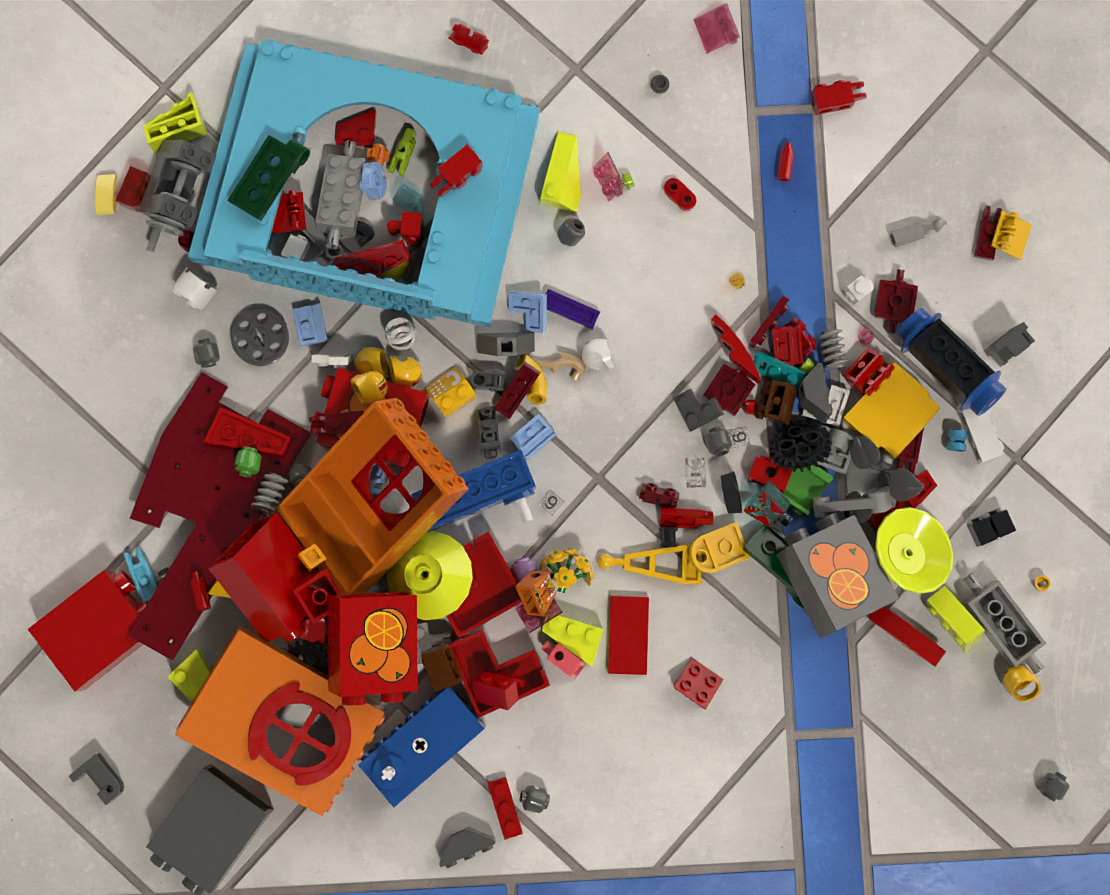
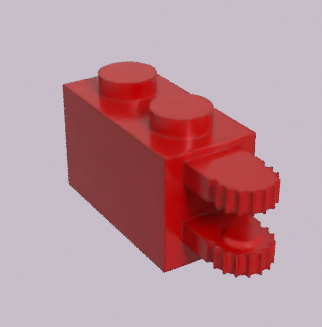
[811,80,867,115]
[430,144,483,197]

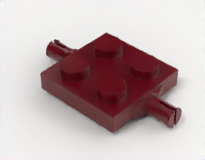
[874,269,918,334]
[702,364,756,416]

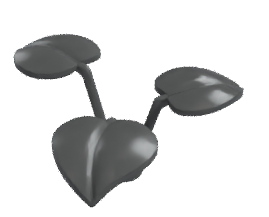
[844,435,924,523]

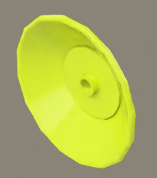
[876,507,953,594]
[387,531,473,620]

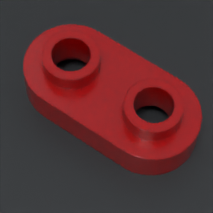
[663,178,697,211]

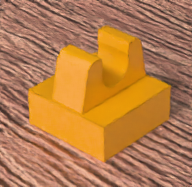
[298,544,326,572]

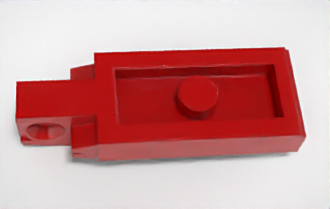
[659,508,714,529]

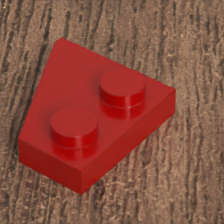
[336,110,377,148]

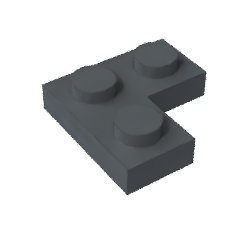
[673,389,724,432]

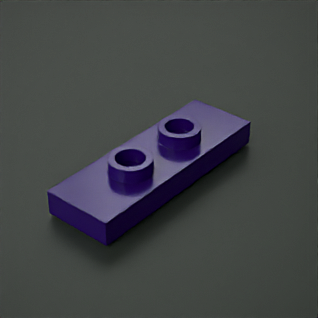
[546,289,600,330]

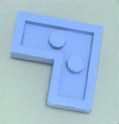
[509,291,547,333]

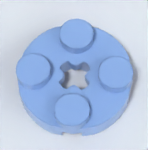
[359,162,387,200]

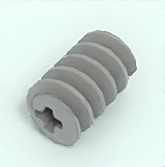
[819,329,848,371]
[251,472,289,515]

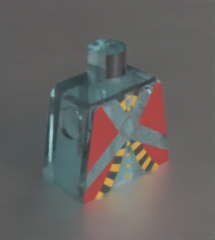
[743,481,793,527]

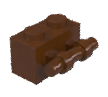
[756,380,797,425]
[421,642,463,691]

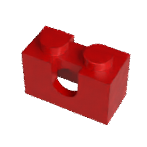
[748,455,792,494]

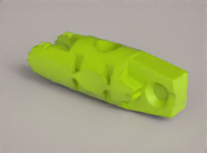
[388,128,416,177]

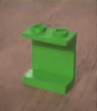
[774,465,834,517]

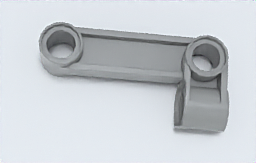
[302,209,344,267]
[812,490,896,518]

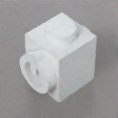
[843,275,874,305]

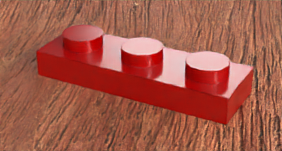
[487,776,523,840]

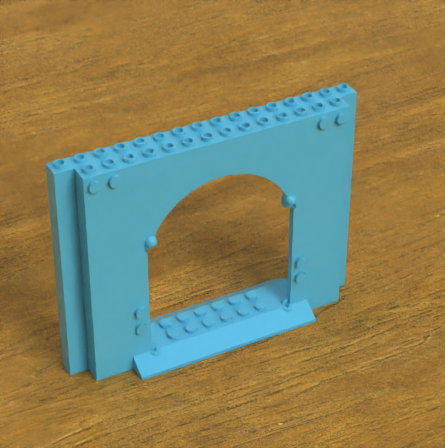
[188,40,540,328]

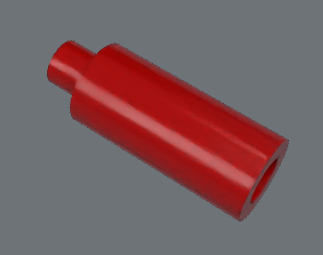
[777,142,794,182]
[190,571,211,612]

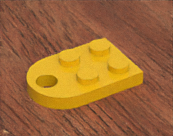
[689,522,750,573]

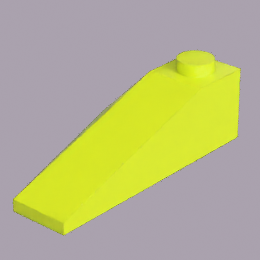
[540,132,581,213]

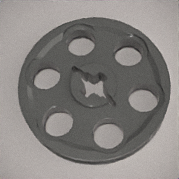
[231,308,289,366]

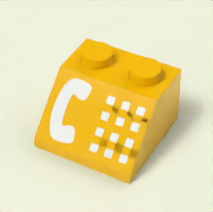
[425,366,478,419]

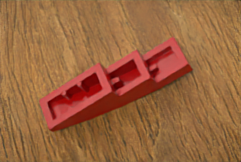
[711,314,761,384]
[868,606,946,667]

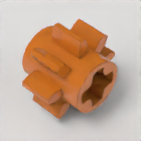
[366,144,390,166]

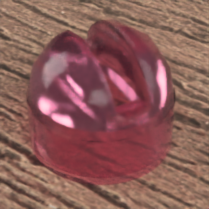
[858,329,874,345]

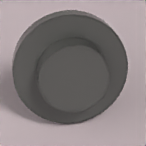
[651,75,669,94]

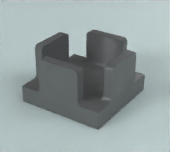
[983,322,1035,367]

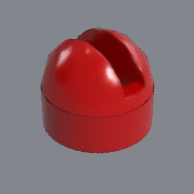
[742,400,756,415]

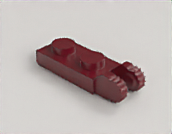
[974,205,1002,261]
[309,410,364,434]
[897,428,924,475]

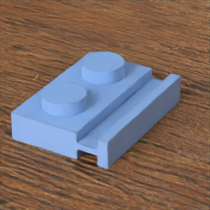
[293,303,328,347]
[509,414,557,460]

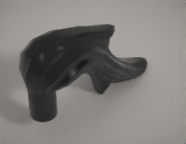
[340,221,375,247]

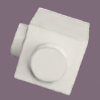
[281,234,310,261]

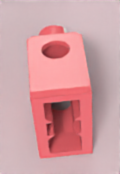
[541,640,586,679]

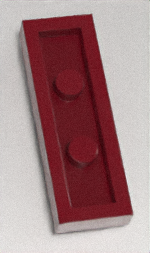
[748,295,789,348]
[494,362,541,419]

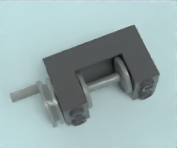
[139,140,217,252]

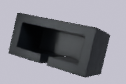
[967,508,1017,547]

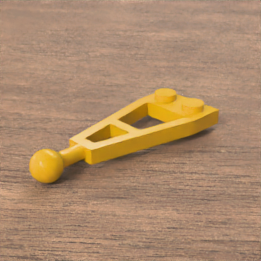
[597,545,702,585]

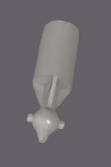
[890,218,947,247]

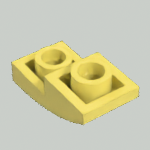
[95,174,118,215]

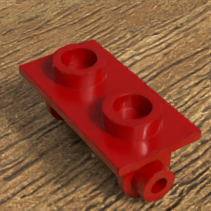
[448,24,489,55]
[784,318,817,357]

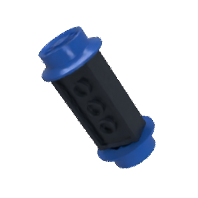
[896,308,1007,416]

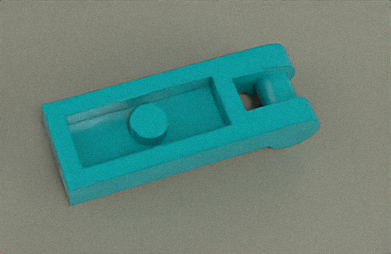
[754,352,805,389]

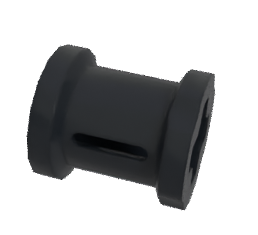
[660,527,678,547]

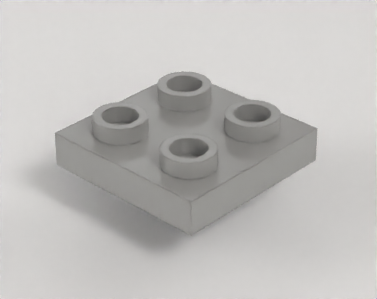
[817,425,856,475]

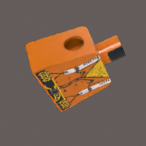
[516,569,556,617]

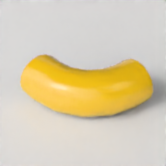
[514,354,548,405]

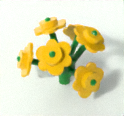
[539,548,594,593]

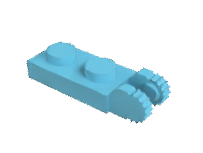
[124,547,157,602]

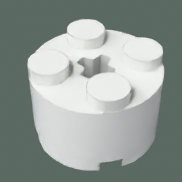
[172,267,218,310]

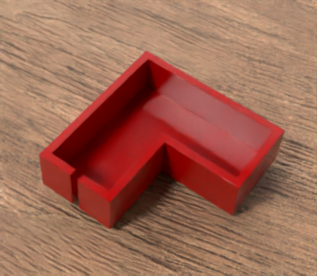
[446,531,522,638]
[449,629,550,718]

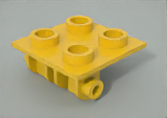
[991,210,1032,260]

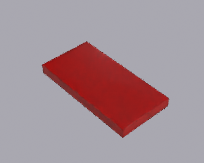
[608,596,649,675]

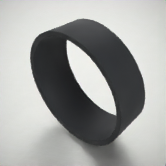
[721,471,742,514]

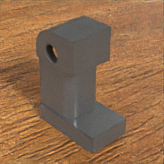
[69,753,124,805]

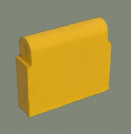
[841,362,940,460]

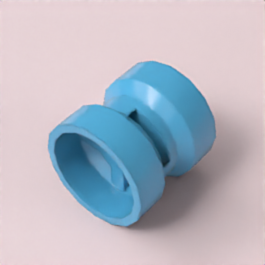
[946,430,967,452]

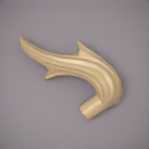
[534,352,586,382]

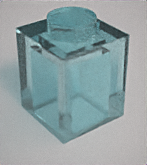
[392,183,424,212]

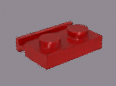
[772,325,803,365]

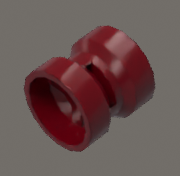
[178,230,194,253]

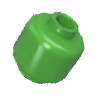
[234,447,262,477]

